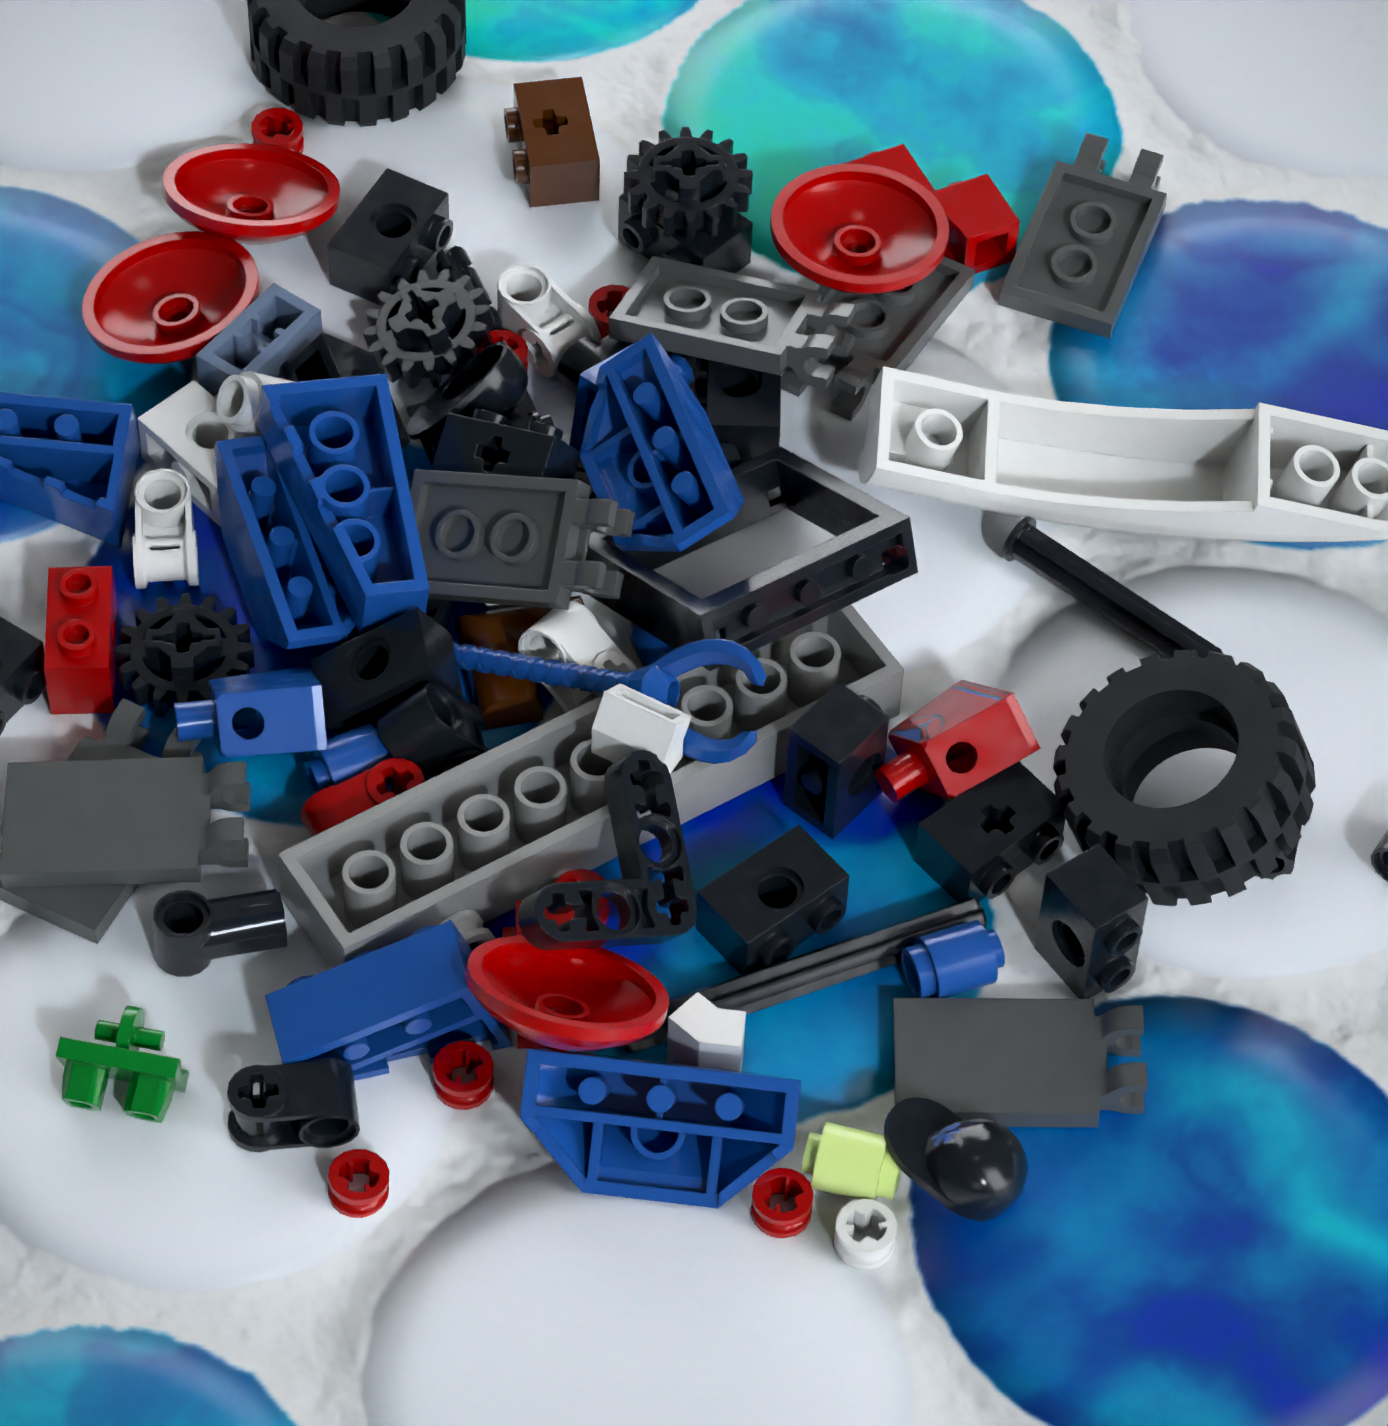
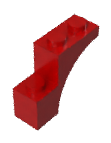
[842,143,1020,274]

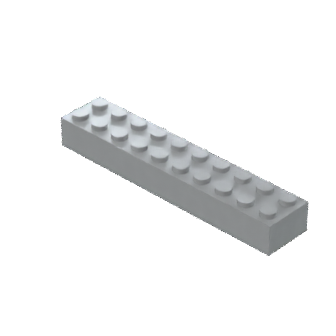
[278,605,904,969]

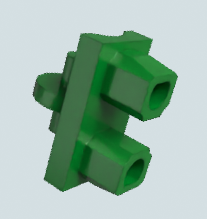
[56,1005,189,1123]

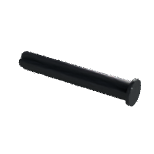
[1002,516,1223,659]

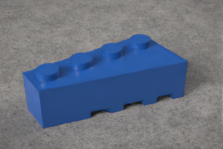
[258,373,429,634]

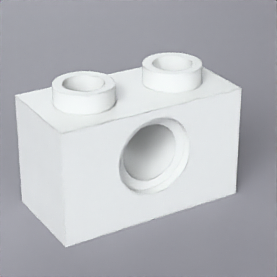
[137,380,253,527]

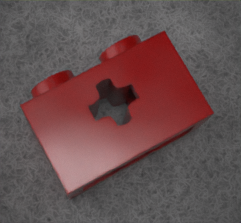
[44,566,118,715]

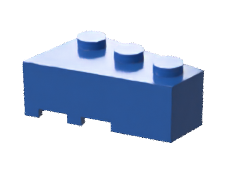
[0,392,140,548]
[265,920,513,1081]

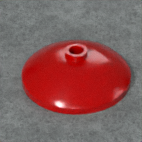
[162,143,340,245]
[770,164,949,295]
[82,231,261,364]
[465,935,669,1052]

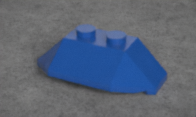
[579,333,745,552]
[214,435,357,650]
[520,1048,801,1209]

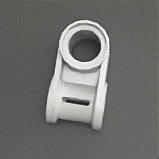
[497,263,601,378]
[132,468,199,589]
[518,601,637,713]

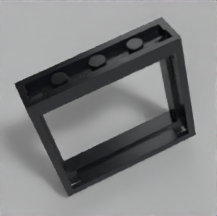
[586,446,918,671]

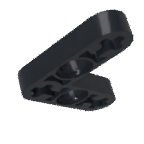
[518,750,697,951]

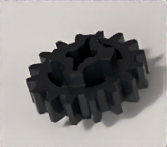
[623,127,753,241]
[363,269,496,389]
[115,593,255,718]

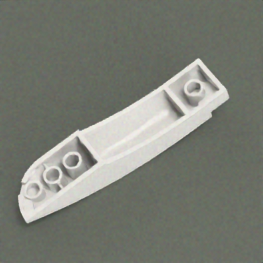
[858,366,1388,542]

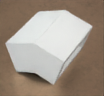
[591,683,692,774]
[667,992,746,1071]

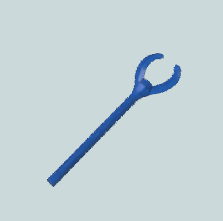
[336,629,767,764]

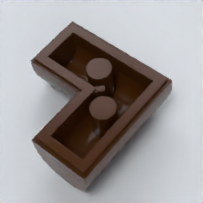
[455,595,585,731]

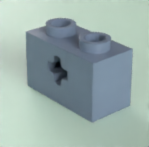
[196,283,322,396]

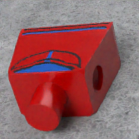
[875,680,1041,803]

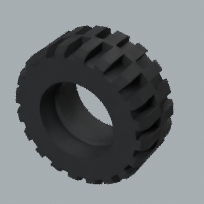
[247,0,466,127]
[1053,650,1316,906]

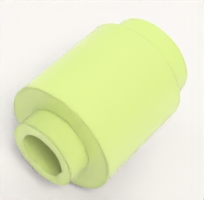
[801,1122,902,1201]

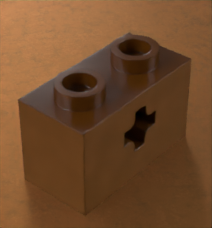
[504,77,600,208]

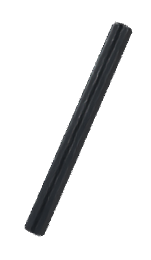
[622,898,987,1053]

